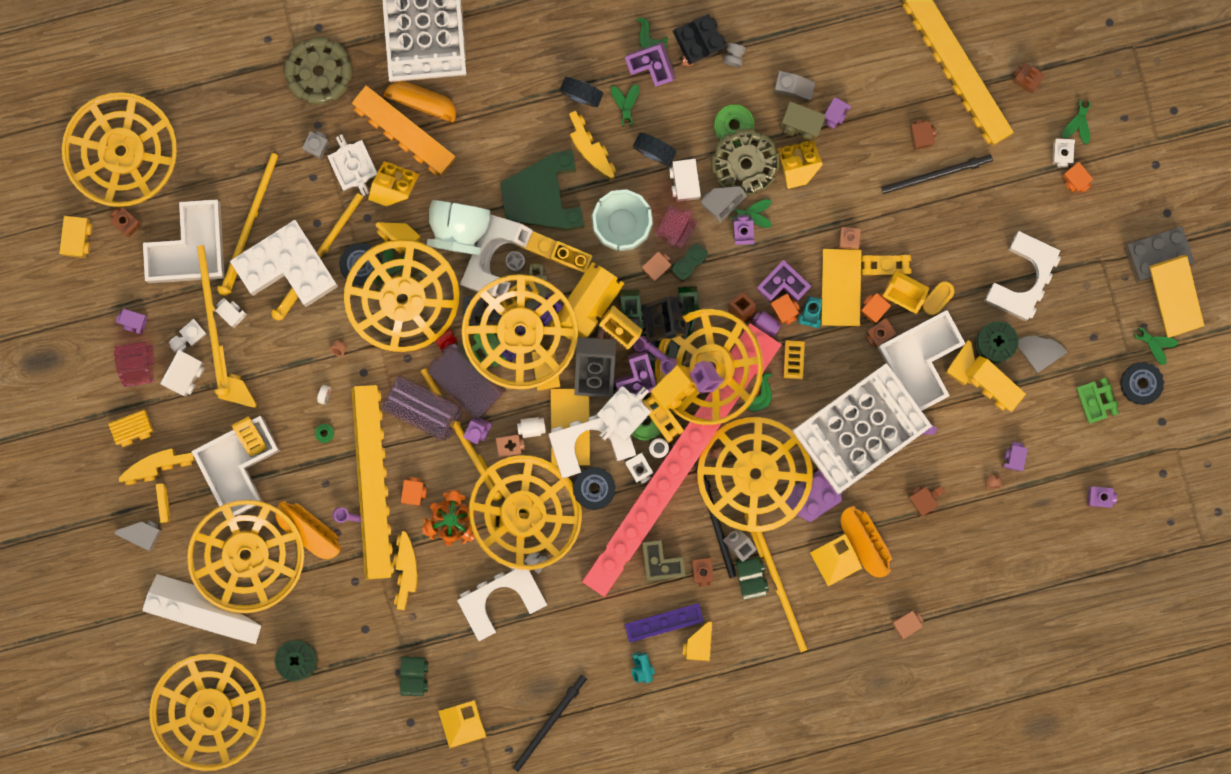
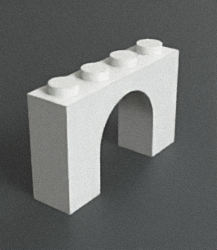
[460,214,533,301]
[984,231,1061,321]
[548,415,636,478]
[457,564,547,641]

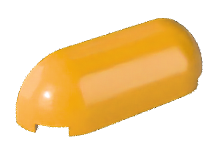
[382,81,456,123]
[276,501,342,559]
[841,506,892,578]

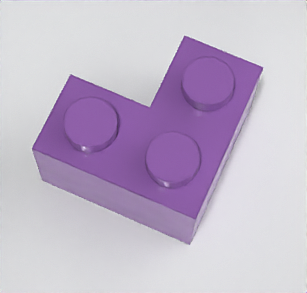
[625,42,676,87]
[756,260,811,303]
[614,350,656,395]

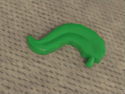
[637,18,668,49]
[744,373,772,412]

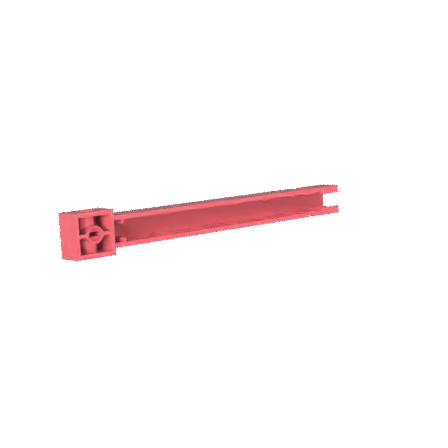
[582,323,782,597]

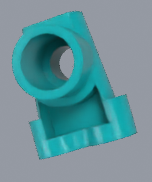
[797,296,822,328]
[631,652,655,683]

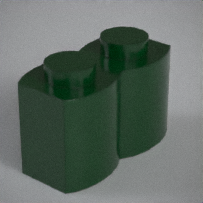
[672,243,708,282]
[736,557,769,600]
[400,656,429,696]

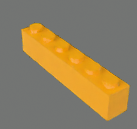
[352,86,456,176]

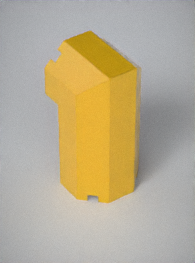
[550,262,624,341]

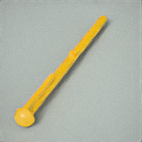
[217,153,278,296]
[271,193,363,321]
[197,245,229,397]
[420,368,503,501]
[744,513,807,652]

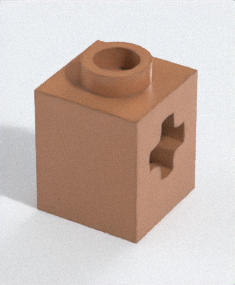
[838,227,861,250]
[642,251,672,283]
[496,435,525,458]
[891,610,923,639]

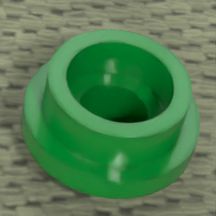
[315,424,334,443]

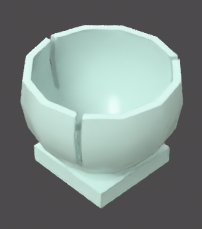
[591,189,653,251]
[427,200,490,255]

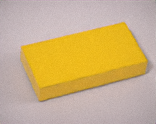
[156,484,171,523]

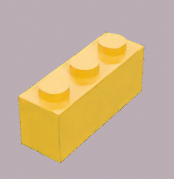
[965,356,1026,412]

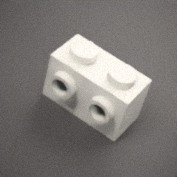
[669,159,701,202]

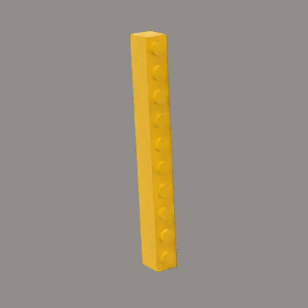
[902,0,1014,147]
[351,385,394,580]

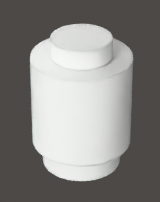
[517,417,546,438]
[649,438,669,458]

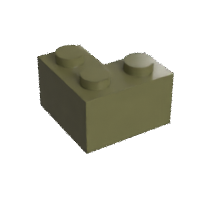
[780,102,826,140]
[642,540,685,581]

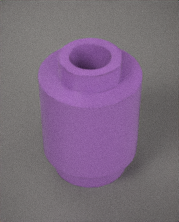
[752,311,781,338]

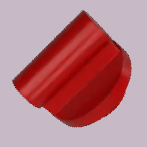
[435,329,457,351]

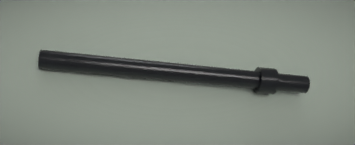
[881,154,993,194]
[696,467,737,578]
[512,674,587,772]

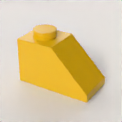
[945,340,975,386]
[218,374,258,409]
[682,622,712,661]

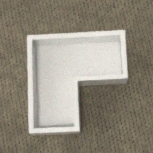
[143,200,225,283]
[230,220,338,307]
[877,310,965,411]
[192,416,280,520]

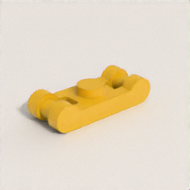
[862,255,912,276]
[642,393,684,443]

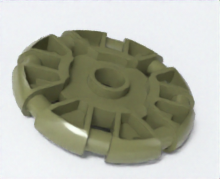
[284,37,353,105]
[711,129,780,196]

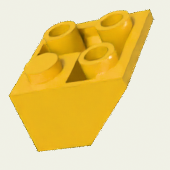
[777,140,823,189]
[368,161,420,206]
[375,222,422,254]
[810,534,862,586]
[438,700,487,748]

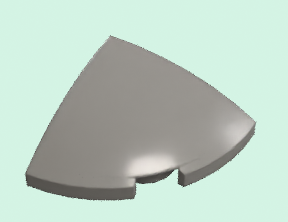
[1018,336,1068,373]

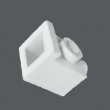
[1052,139,1075,168]
[215,298,247,328]
[625,453,653,484]

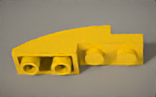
[569,111,617,181]
[514,231,592,273]
[119,449,196,485]
[393,531,418,610]

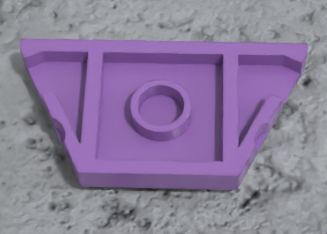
[774,470,842,522]

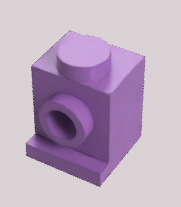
[824,97,851,129]
[733,215,754,245]
[116,309,148,335]
[689,361,724,393]
[463,416,492,444]
[1002,442,1028,472]
[1087,486,1117,508]

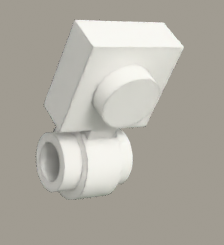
[169,319,206,353]

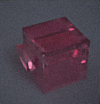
[655,205,697,250]
[114,342,155,387]

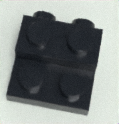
[672,14,726,65]
[641,296,687,343]

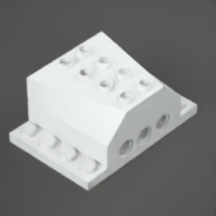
[382,0,466,82]
[792,363,932,494]

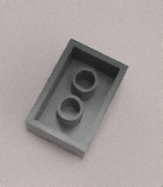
[1124,226,1195,283]
[574,337,616,398]

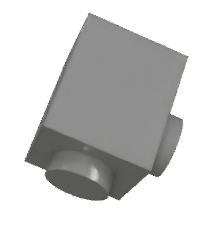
[302,131,330,160]
[723,529,757,562]

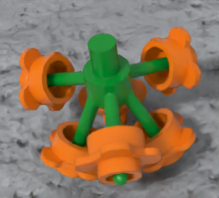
[422,490,478,546]

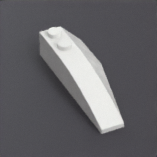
[142,574,262,644]

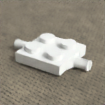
[327,135,377,196]
[597,386,651,441]

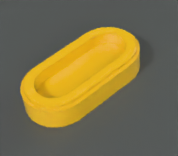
[922,282,954,315]

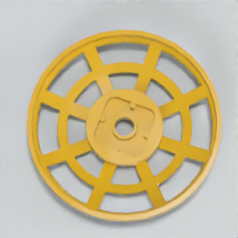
[62,92,177,207]
[344,239,459,352]
[462,274,578,389]
[655,309,763,425]
[697,417,813,532]
[469,455,582,570]
[187,499,304,613]
[149,654,266,771]

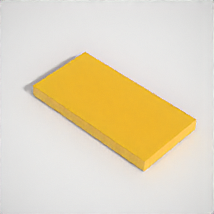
[821,249,861,327]
[1149,255,1204,338]
[551,389,590,466]

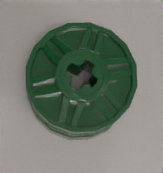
[975,321,1019,364]
[274,640,319,681]

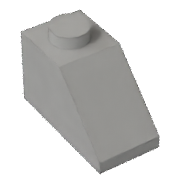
[774,71,815,101]
[701,186,747,223]
[114,520,162,551]

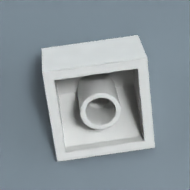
[160,350,205,397]

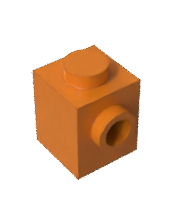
[1061,162,1094,194]
[860,293,891,324]
[770,294,800,325]
[401,477,427,506]

